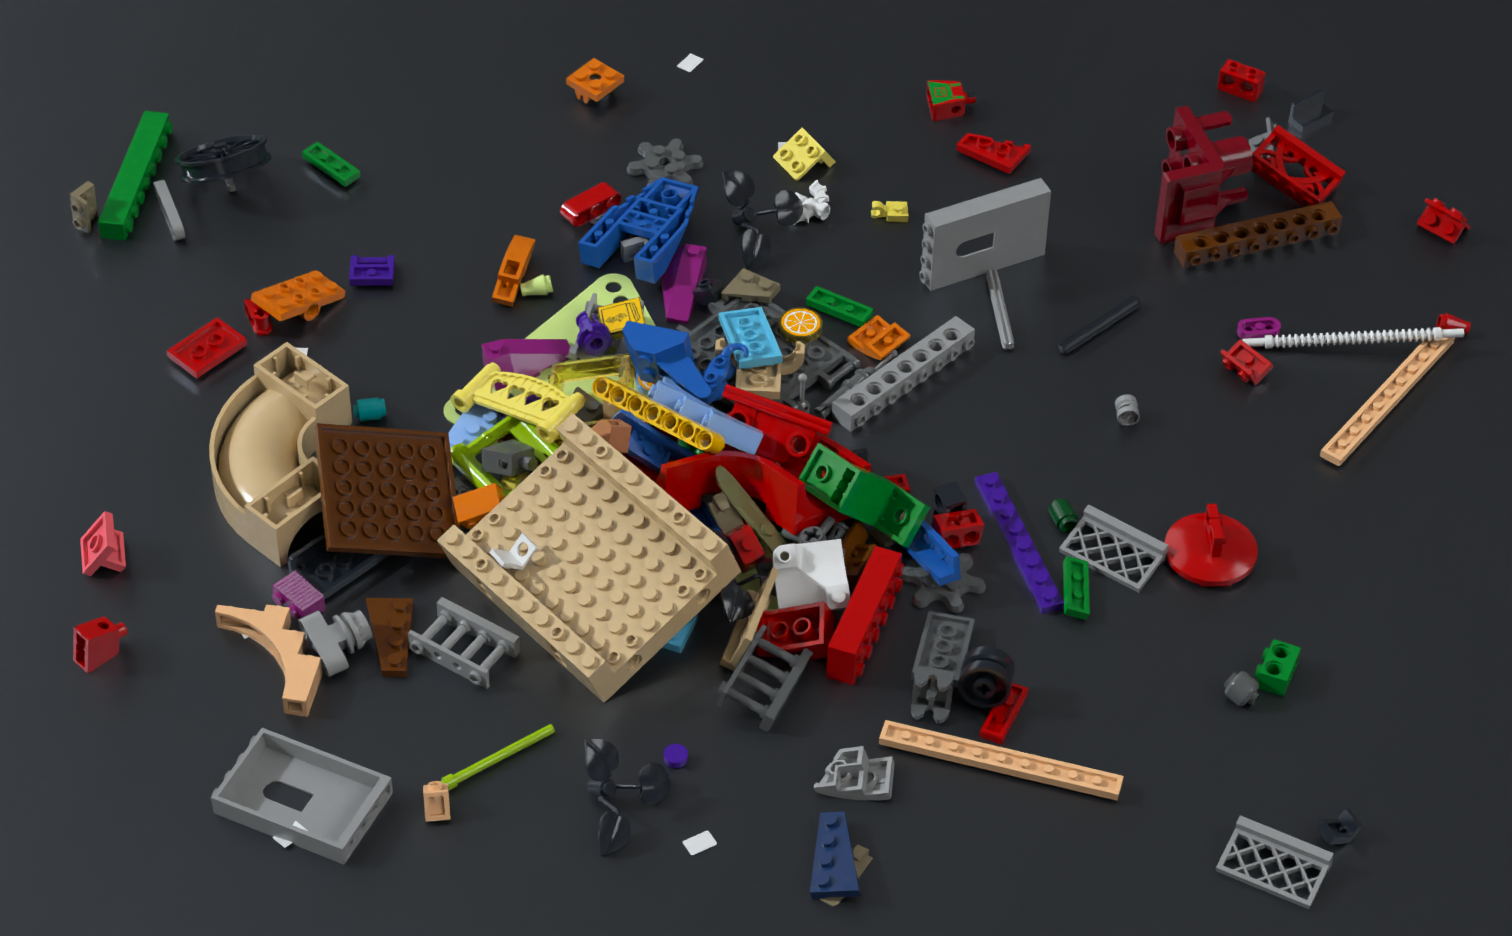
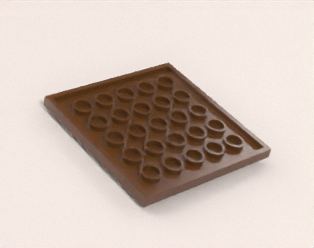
[314,423,460,558]

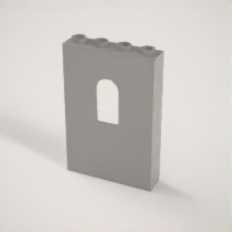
[919,178,1051,291]
[211,728,393,864]

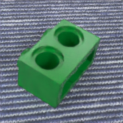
[1255,639,1301,697]

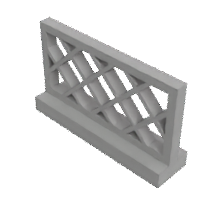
[1059,504,1168,593]
[1216,815,1334,910]

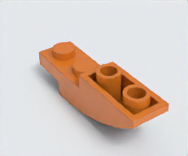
[492,235,536,307]

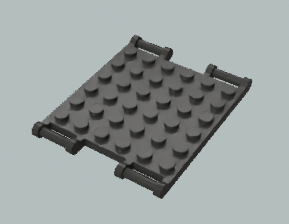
[674,296,860,409]

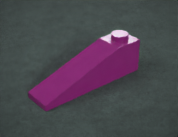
[661,244,707,324]
[482,339,570,391]

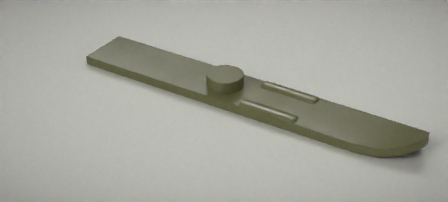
[715,465,789,560]

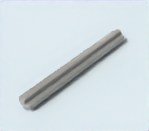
[986,269,1014,350]

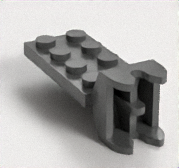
[911,611,975,724]

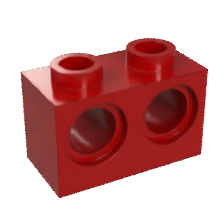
[1217,59,1266,102]
[931,509,985,549]

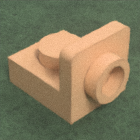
[423,781,451,822]

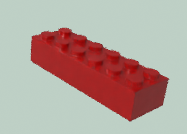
[826,546,904,685]

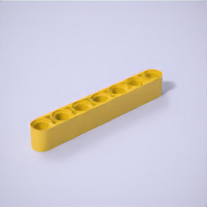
[592,376,725,454]

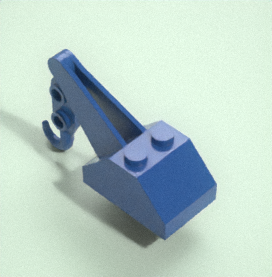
[622,320,749,404]

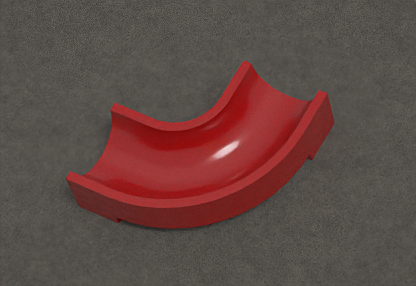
[621,413,871,535]

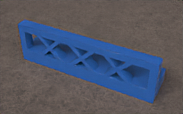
[902,520,961,586]

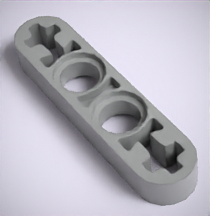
[153,180,185,241]

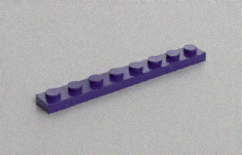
[975,472,1064,614]

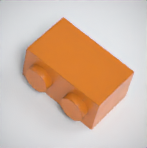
[453,483,505,529]

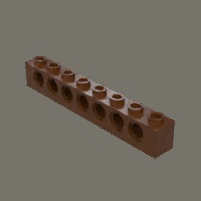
[1174,201,1342,268]

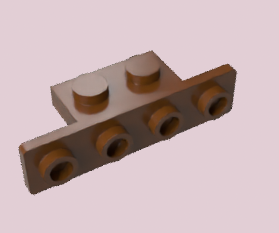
[842,520,876,583]

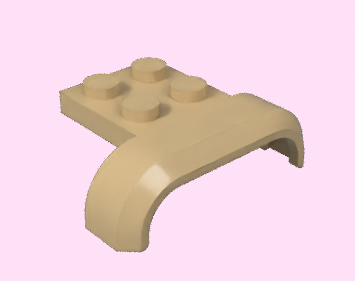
[715,338,805,400]

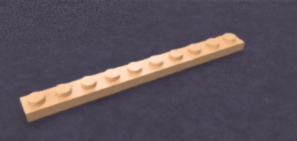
[1320,329,1455,466]
[879,720,1124,801]

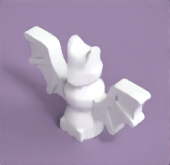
[793,180,830,225]

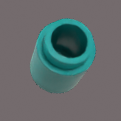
[353,397,386,422]

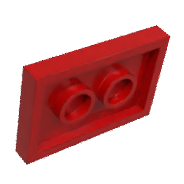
[167,317,247,378]

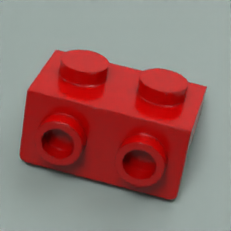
[1220,339,1273,386]

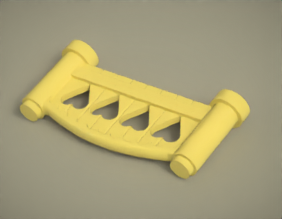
[451,362,586,444]

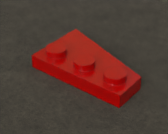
[956,133,1031,174]

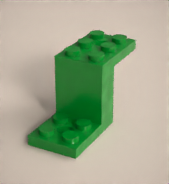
[799,443,931,548]

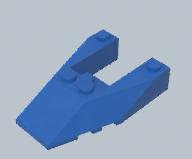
[578,177,699,284]

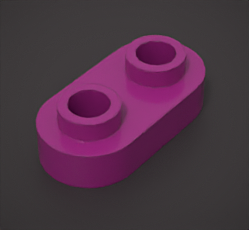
[1237,317,1281,339]

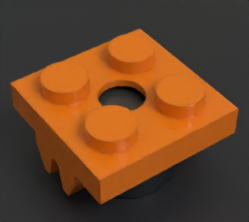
[566,58,624,104]

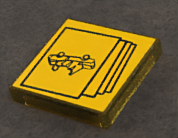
[597,297,646,339]

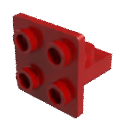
[1417,198,1470,245]

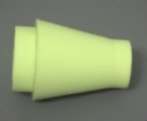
[520,274,553,296]

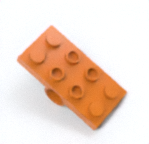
[251,270,346,322]

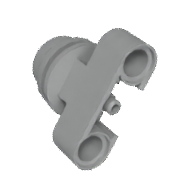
[298,610,373,677]

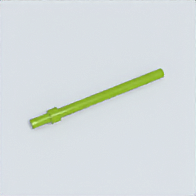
[441,724,555,791]

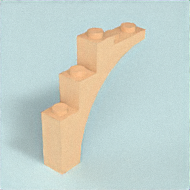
[215,604,323,717]

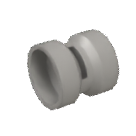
[1115,395,1140,426]

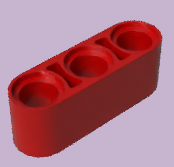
[560,182,621,227]

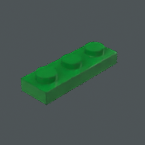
[302,142,360,187]
[806,286,874,327]
[1063,556,1090,620]

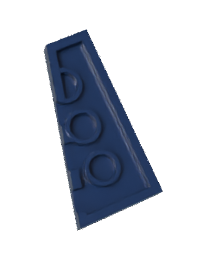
[810,811,861,899]

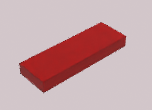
[979,683,1029,745]

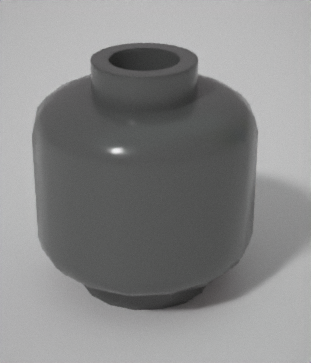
[1223,671,1260,707]

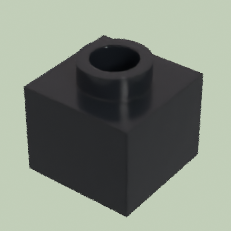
[692,278,724,307]

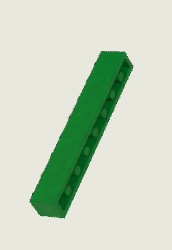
[98,111,173,241]

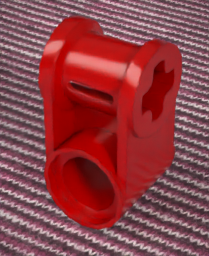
[243,298,273,335]

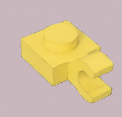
[871,201,908,222]

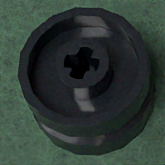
[958,646,1015,708]

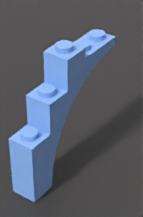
[648,376,763,455]

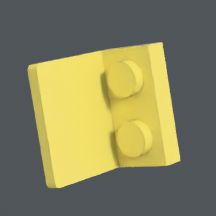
[773,128,836,181]

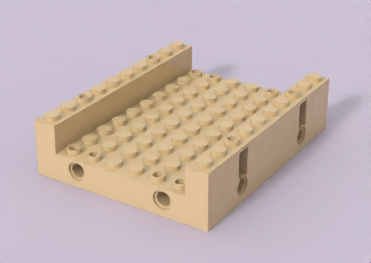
[437,413,741,703]

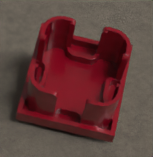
[1155,106,1253,244]

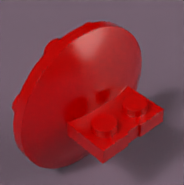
[1165,504,1258,587]

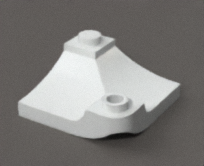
[772,539,850,611]

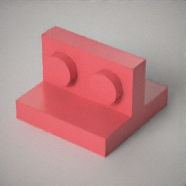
[80,511,126,576]

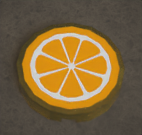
[779,307,822,343]

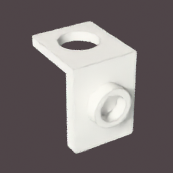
[489,533,538,570]

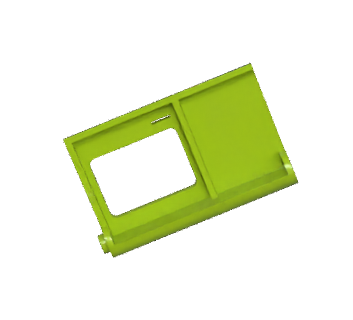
[450,415,560,497]

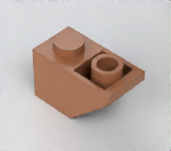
[591,419,632,453]

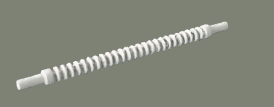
[1242,327,1464,349]

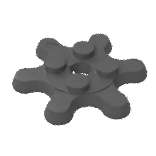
[627,138,704,186]
[900,553,986,614]

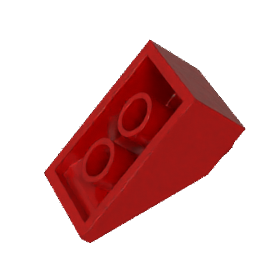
[757,601,834,660]

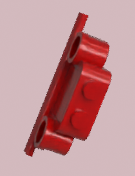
[722,384,833,467]

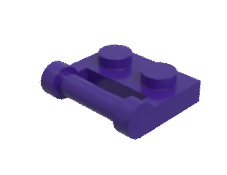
[349,255,395,286]

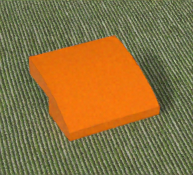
[847,315,911,360]

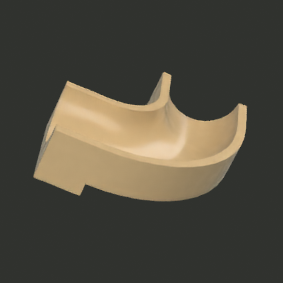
[209,342,352,567]

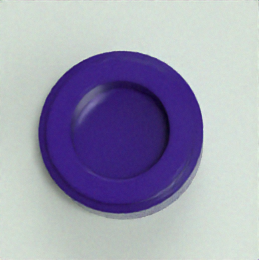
[664,744,688,768]

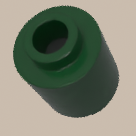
[1048,499,1078,533]

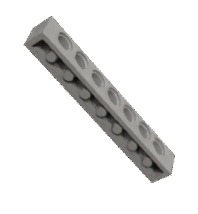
[832,316,975,432]

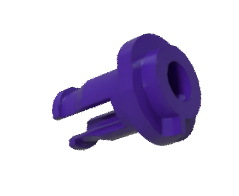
[576,311,613,356]

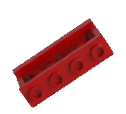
[1251,125,1346,207]

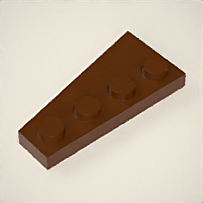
[366,598,413,677]

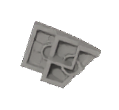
[814,746,895,801]

